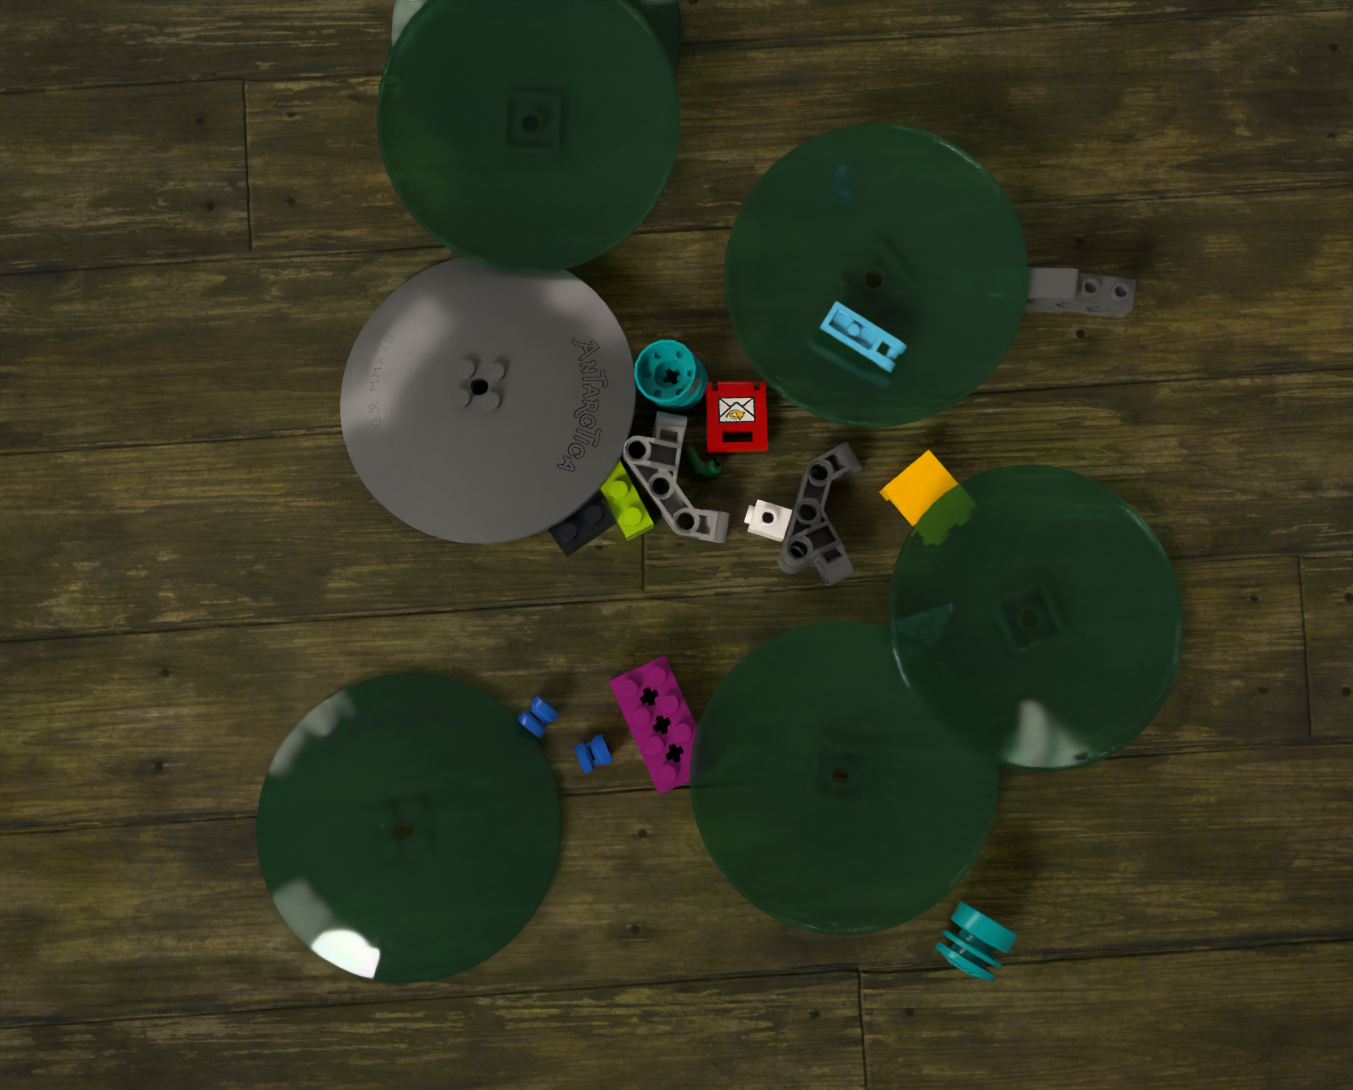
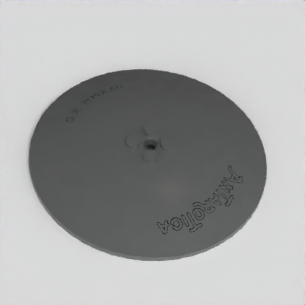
[340,253,637,544]

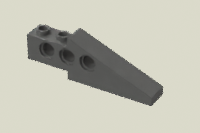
[943,267,1136,318]

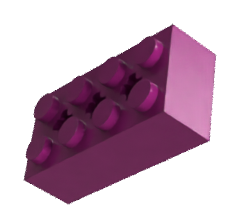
[609,656,716,795]

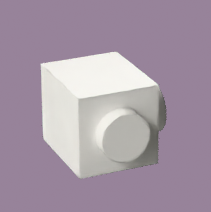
[744,500,792,542]

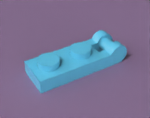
[820,301,907,372]

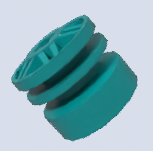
[634,340,708,412]
[935,901,1019,983]

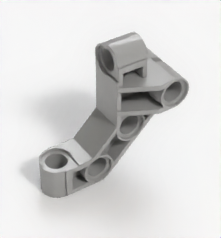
[620,411,730,543]

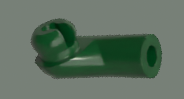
[681,444,723,478]

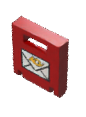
[706,380,768,453]

